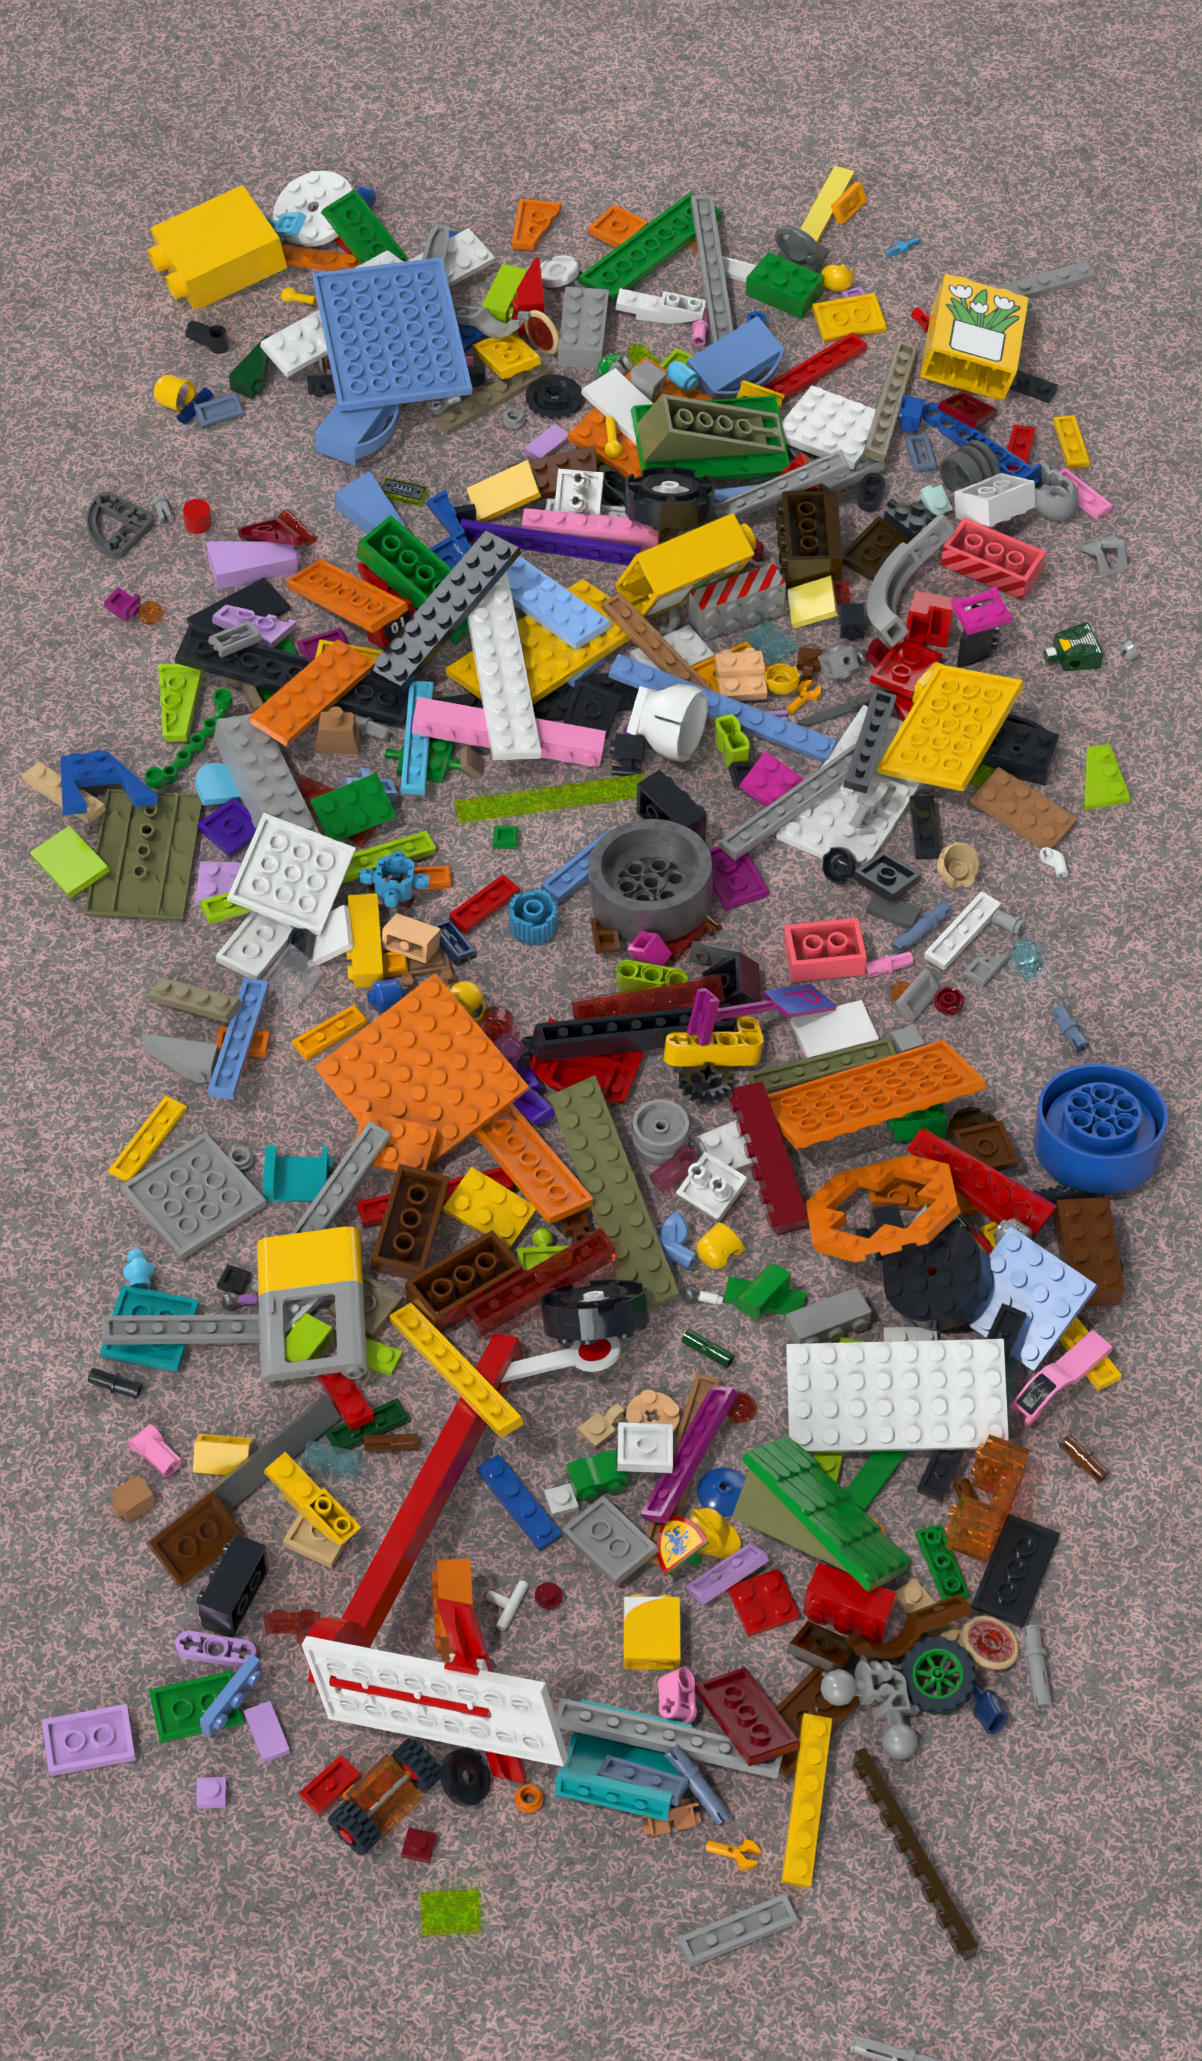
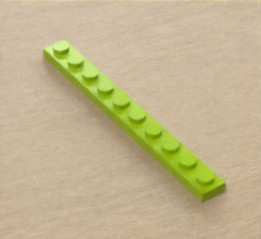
[200,830,436,925]

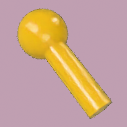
[280,287,317,305]
[605,417,623,458]

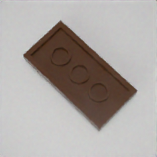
[507,445,598,502]
[776,1666,860,1779]

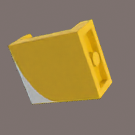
[623,1594,680,1670]

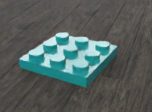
[100,1285,200,1373]

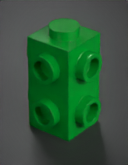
[886,1103,947,1141]

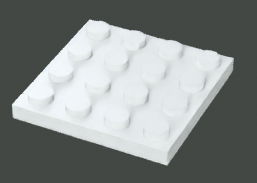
[781,386,876,470]
[227,813,356,936]

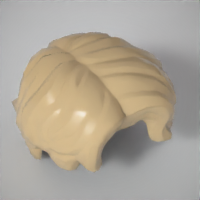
[936,842,980,889]

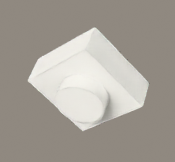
[544,1483,579,1518]

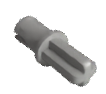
[349,712,390,741]

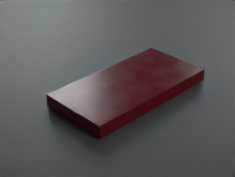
[695,1667,800,1766]

